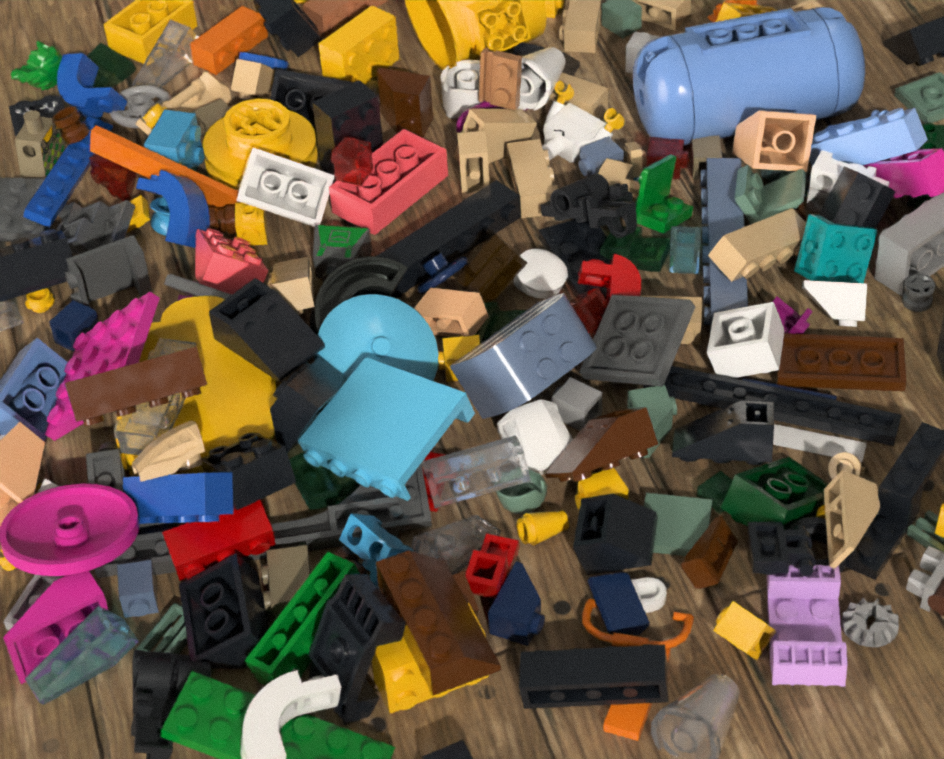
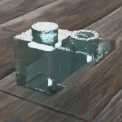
[669,226,702,274]

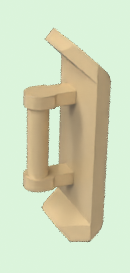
[135,72,232,136]

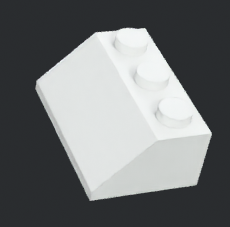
[236,148,335,227]

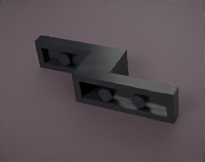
[845,422,944,580]

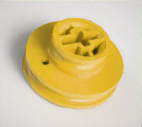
[203,99,318,191]

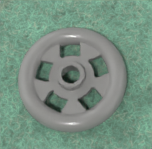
[110,85,172,129]

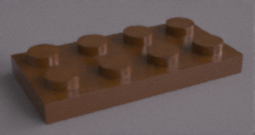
[777,333,907,392]

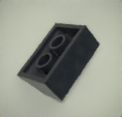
[883,16,944,66]
[270,69,353,131]
[819,166,896,229]
[0,229,73,302]
[270,357,347,454]
[179,553,269,669]

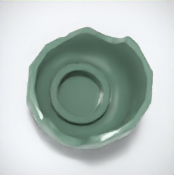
[495,470,547,514]

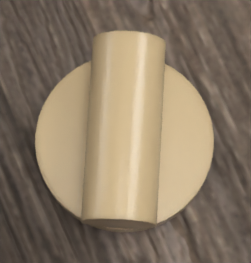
[828,452,865,480]

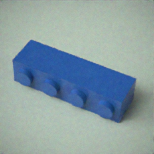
[123,472,233,524]

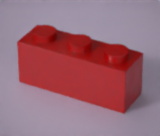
[162,500,276,581]

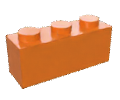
[190,6,268,75]

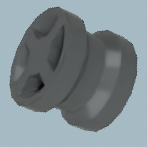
[902,274,935,312]

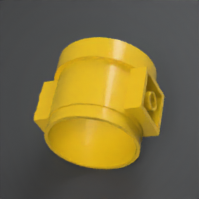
[405,0,547,70]

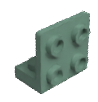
[734,165,806,224]

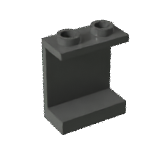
[65,235,153,306]

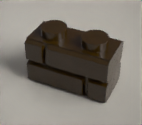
[456,234,528,308]

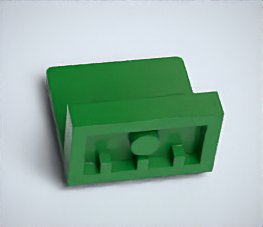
[635,154,693,234]

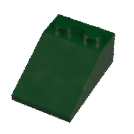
[721,457,829,530]

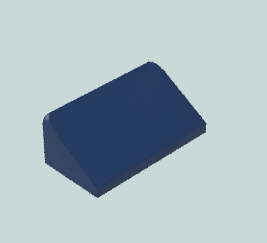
[587,573,650,636]

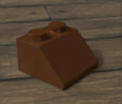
[377,68,433,138]

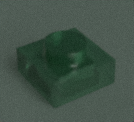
[697,470,732,514]

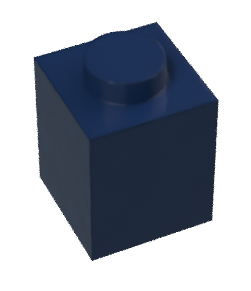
[49,300,98,352]

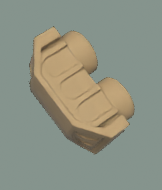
[132,420,205,482]

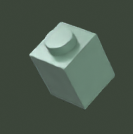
[602,0,642,38]

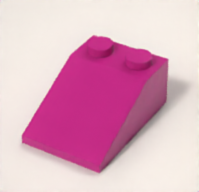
[3,571,116,684]

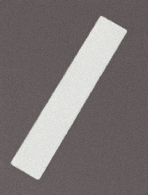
[773,424,867,462]

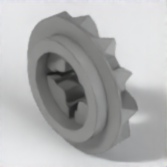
[842,598,899,647]

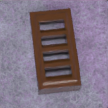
[681,516,738,589]

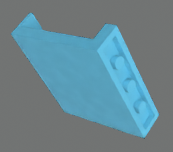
[298,357,475,501]

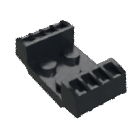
[308,574,406,726]

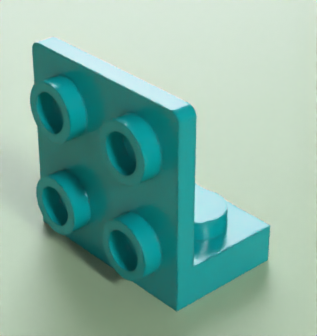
[794,214,877,284]

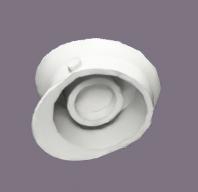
[514,249,568,299]

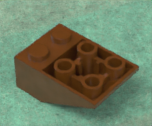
[545,407,658,482]

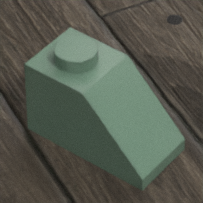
[627,385,677,459]

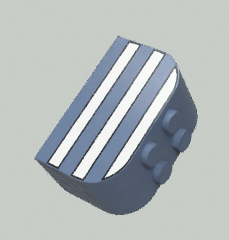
[450,293,597,419]

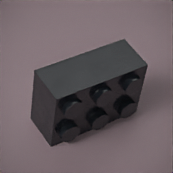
[312,80,383,181]

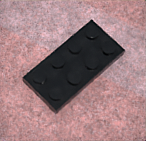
[539,219,619,311]

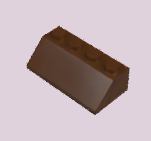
[65,346,207,426]
[376,550,501,696]

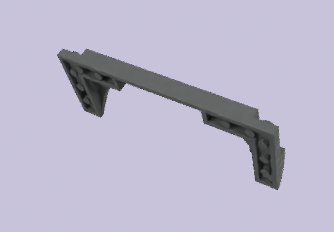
[86,449,432,578]

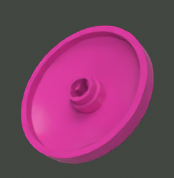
[0,484,139,576]

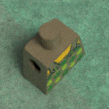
[15,110,66,179]

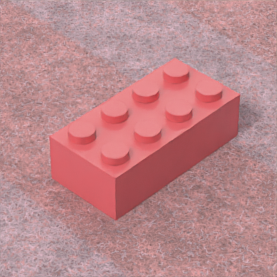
[329,129,448,235]

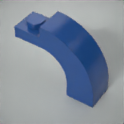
[57,53,127,120]
[136,170,210,248]

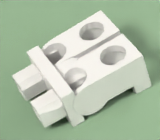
[806,150,890,213]

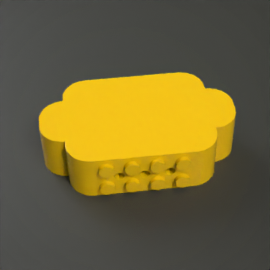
[116,296,281,477]

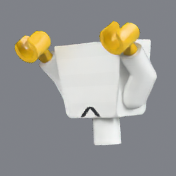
[542,80,624,163]

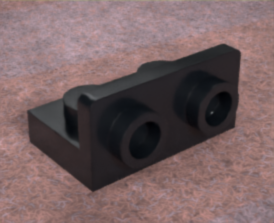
[9,95,65,137]

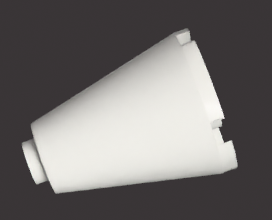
[518,47,565,111]

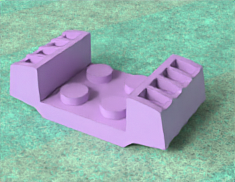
[767,565,847,687]

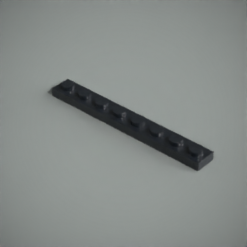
[643,366,902,446]

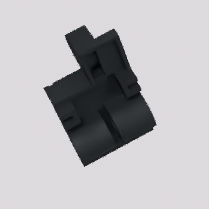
[540,174,637,238]
[131,650,211,759]

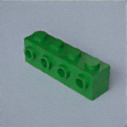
[245,552,361,686]

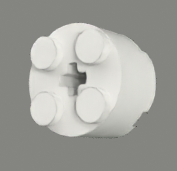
[441,60,482,119]

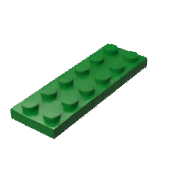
[161,671,395,759]

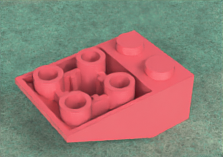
[195,228,269,295]

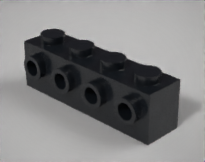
[519,644,669,709]

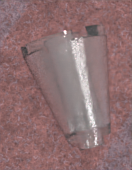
[651,674,740,759]

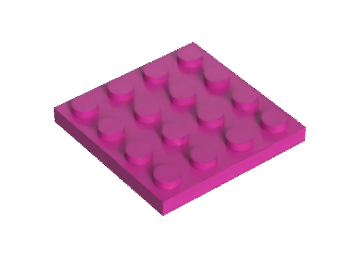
[45,292,160,441]

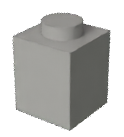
[551,377,602,431]

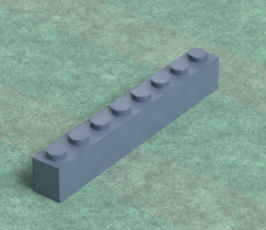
[700,158,748,332]

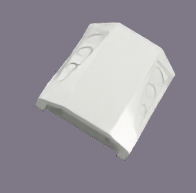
[497,399,573,475]

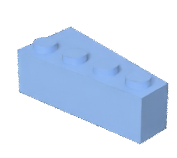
[809,108,928,166]

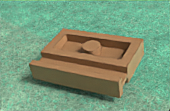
[479,48,522,110]

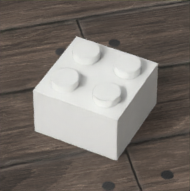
[707,302,785,379]

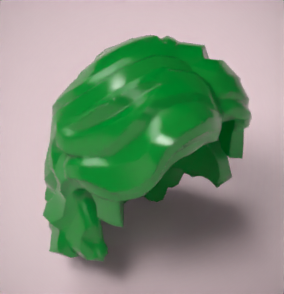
[10,41,62,90]

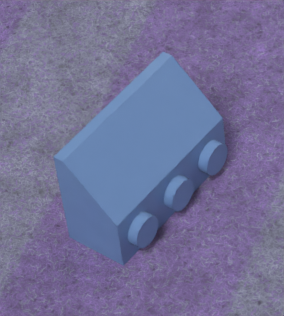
[0,338,68,441]

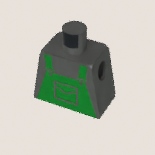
[313,225,372,282]

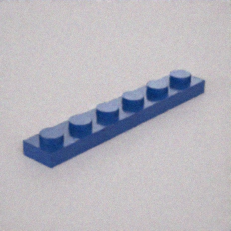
[23,116,113,228]

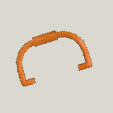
[582,599,694,649]

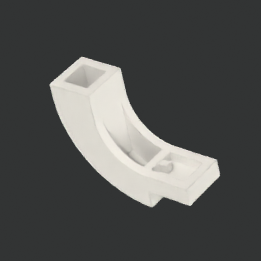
[241,670,341,759]

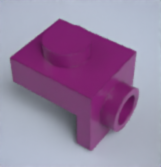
[772,296,813,334]

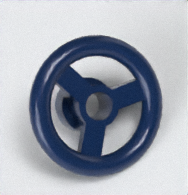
[417,252,468,294]

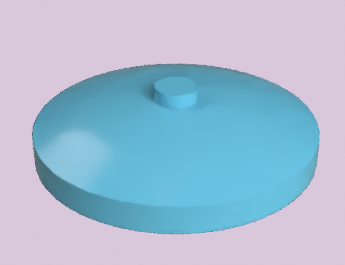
[314,294,438,381]

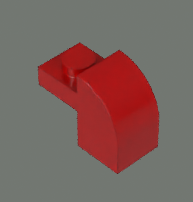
[578,254,641,310]
[465,533,520,599]

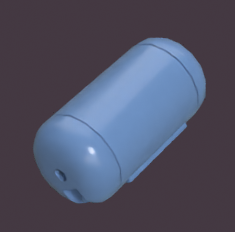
[633,7,865,147]

